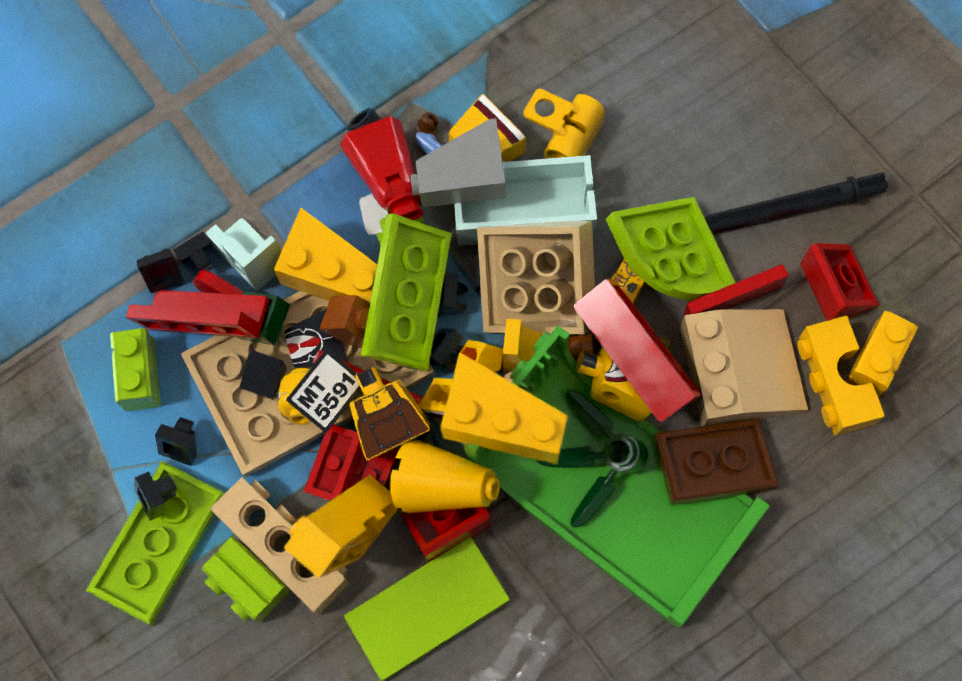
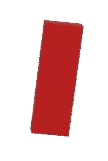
[683,264,789,317]

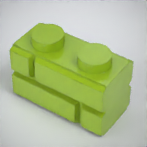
[110,328,161,411]
[202,536,291,623]

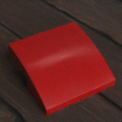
[303,424,400,501]

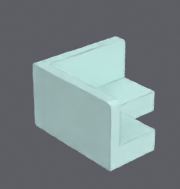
[205,218,281,292]

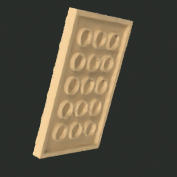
[181,255,435,478]

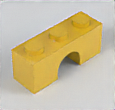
[797,316,885,436]

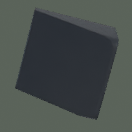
[240,350,287,400]

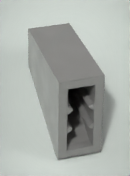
[410,118,506,208]

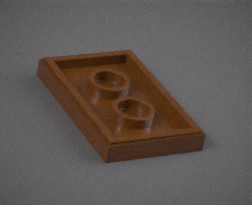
[653,418,779,505]

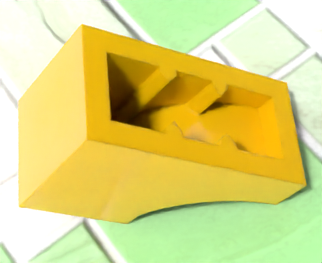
[503,319,543,374]

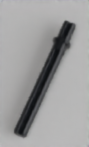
[705,172,888,235]

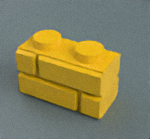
[846,311,918,397]

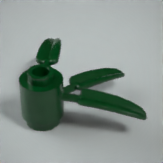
[536,390,648,528]

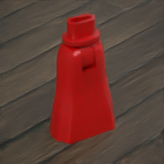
[340,116,423,220]

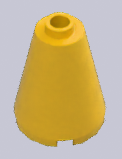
[390,439,500,513]

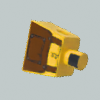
[349,366,433,461]

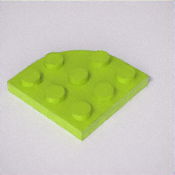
[606,197,736,300]

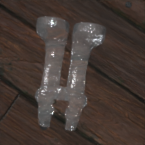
[466,602,568,681]

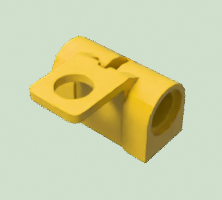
[524,88,605,159]

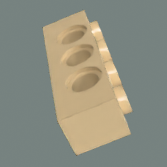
[210,477,350,616]

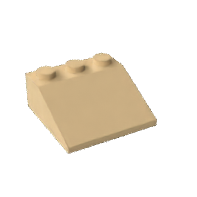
[477,221,595,335]
[680,309,808,426]

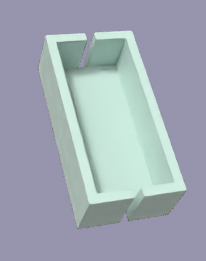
[454,155,597,246]

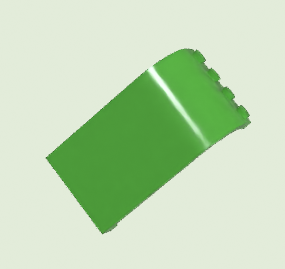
[464,325,770,629]

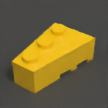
[274,207,377,303]
[441,353,567,464]
[284,475,399,578]

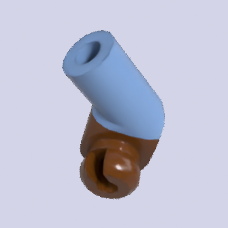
[415,112,442,154]

